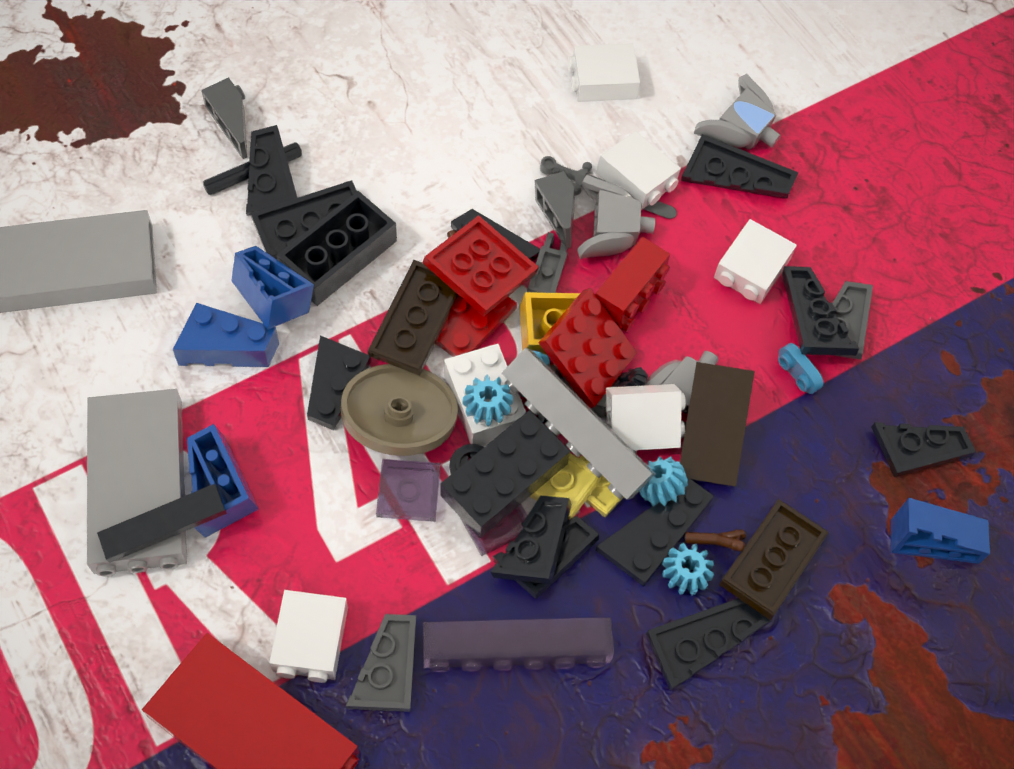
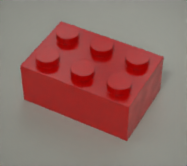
[595,237,670,332]

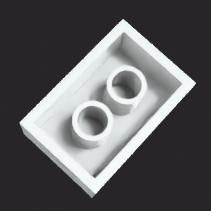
[444,344,526,445]

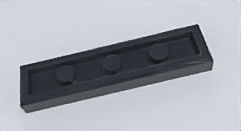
[97,484,227,563]

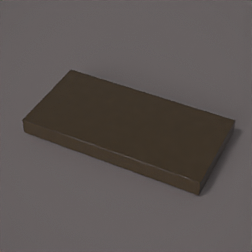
[367,260,459,376]
[680,362,755,487]
[719,499,829,620]

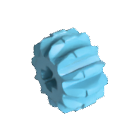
[462,374,513,427]
[639,456,688,506]
[662,543,714,596]

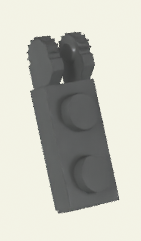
[527,232,568,293]

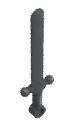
[540,156,677,219]

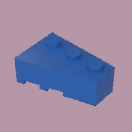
[231,246,314,329]
[172,303,279,367]
[187,424,259,538]
[891,498,990,564]

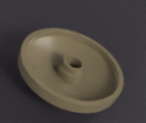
[341,364,458,456]

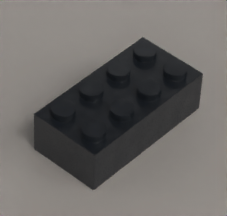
[277,191,397,306]
[440,410,570,538]

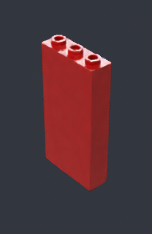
[141,633,360,769]

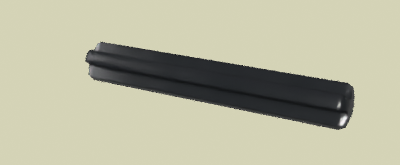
[203,142,302,195]

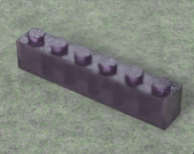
[423,618,614,672]

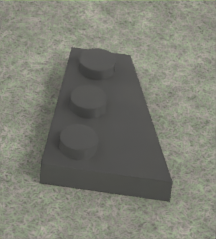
[832,281,873,360]
[346,614,416,712]

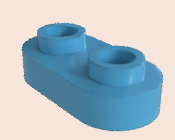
[778,343,824,394]

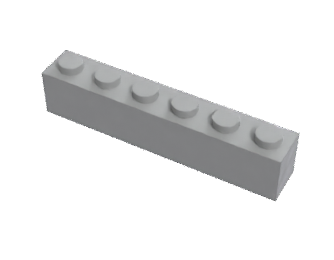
[501,348,656,500]

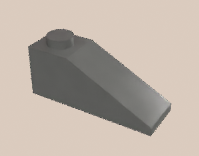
[201,77,247,159]
[534,171,577,249]

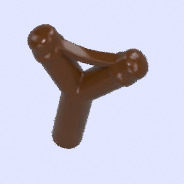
[685,529,746,552]

